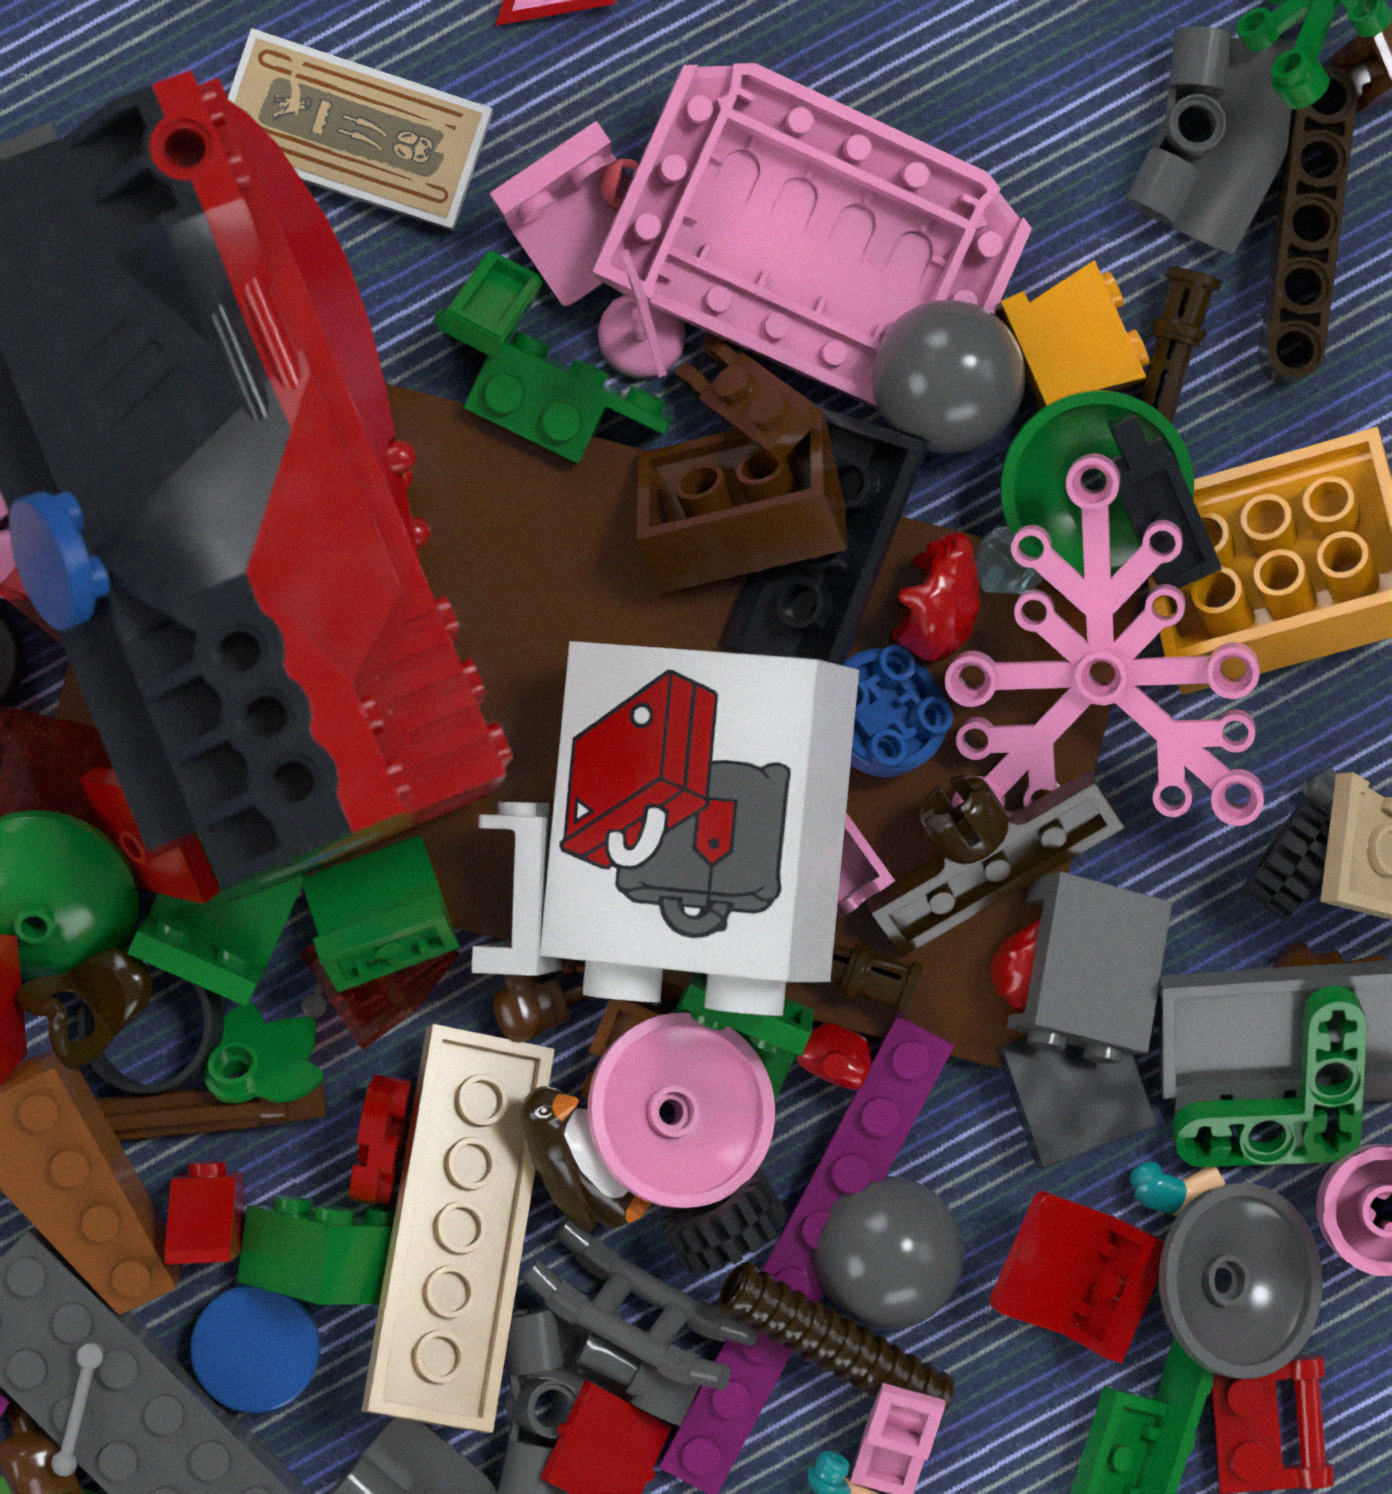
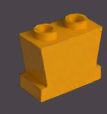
[996,260,1150,409]

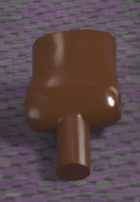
[0,1400,82,1494]

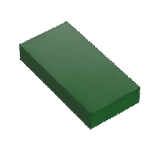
[438,250,545,359]

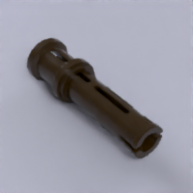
[1140,266,1222,424]
[830,943,923,1018]

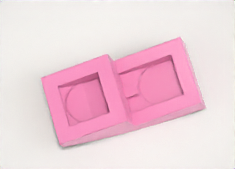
[850,1383,946,1494]

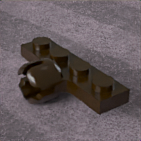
[867,770,1124,957]

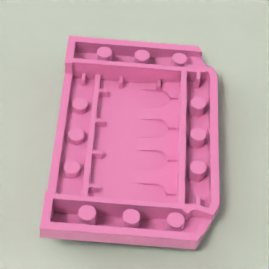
[590,63,1032,411]

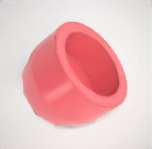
[600,159,639,211]

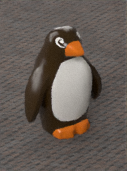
[520,1086,652,1232]

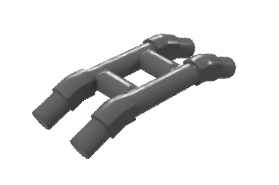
[521,1218,759,1391]

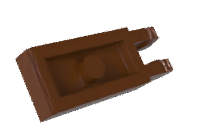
[674,334,823,463]

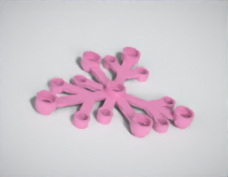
[945,454,1264,826]

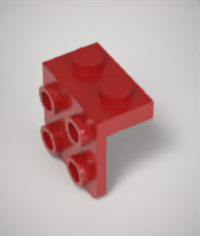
[990,1191,1165,1364]

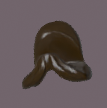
[15,948,152,1067]

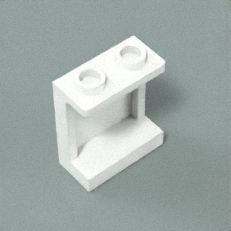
[472,802,562,976]

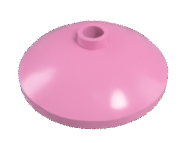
[587,1013,775,1208]

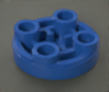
[9,491,109,631]
[844,645,953,777]
[191,1284,322,1413]

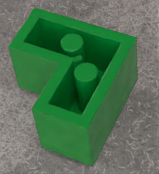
[237,1195,395,1305]

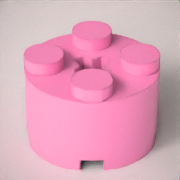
[1316,1144,1392,1276]

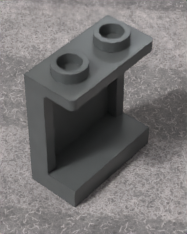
[1007,872,1172,1064]

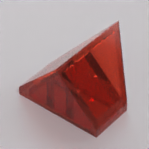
[300,943,461,1050]

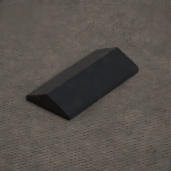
[723,406,929,666]

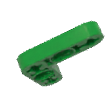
[1171,985,1367,1167]

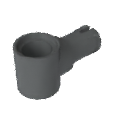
[574,1329,700,1426]

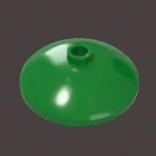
[1000,390,1194,577]
[0,810,140,981]

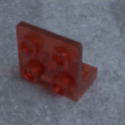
[0,705,114,833]

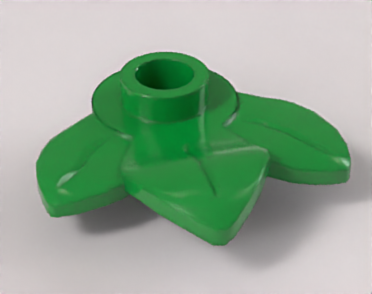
[204,1001,324,1103]

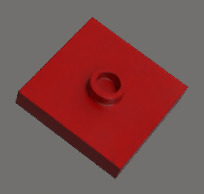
[80,766,221,904]

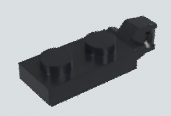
[1107,411,1222,596]

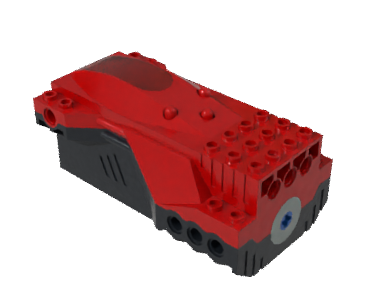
[0,70,513,902]

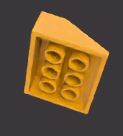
[1147,426,1392,695]

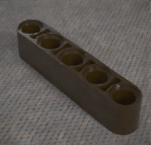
[1258,66,1357,385]

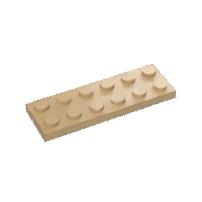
[361,1024,555,1433]

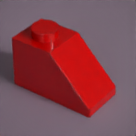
[165,1161,245,1264]

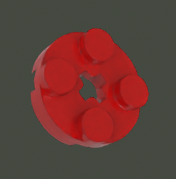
[350,1074,411,1205]

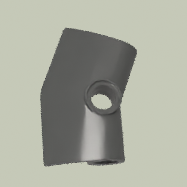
[1124,26,1296,255]
[498,1293,635,1494]
[329,1417,498,1494]

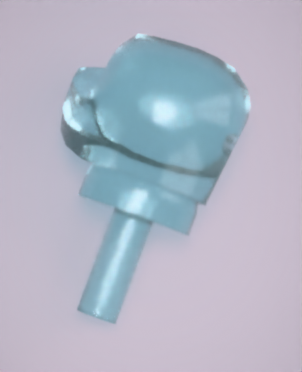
[976,526,1043,595]

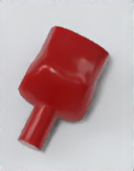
[796,1022,871,1090]

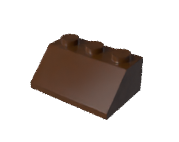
[636,408,847,594]

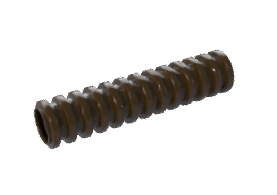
[718,1262,954,1414]

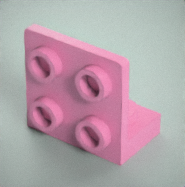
[490,121,631,307]

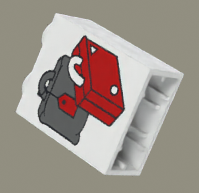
[540,641,859,1016]

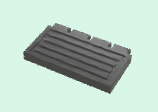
[1159,960,1392,1115]

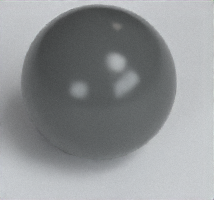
[871,299,1026,454]
[812,1176,964,1330]

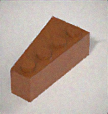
[0,1048,183,1315]

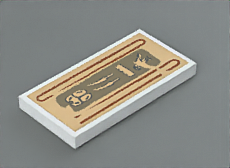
[228,28,493,232]

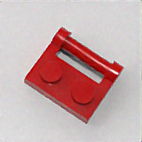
[1209,1355,1335,1494]

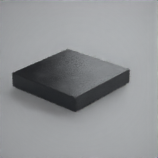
[995,1034,1157,1168]

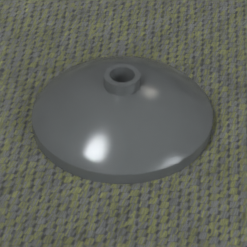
[1159,1183,1323,1379]

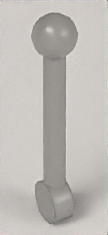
[51,1342,105,1477]

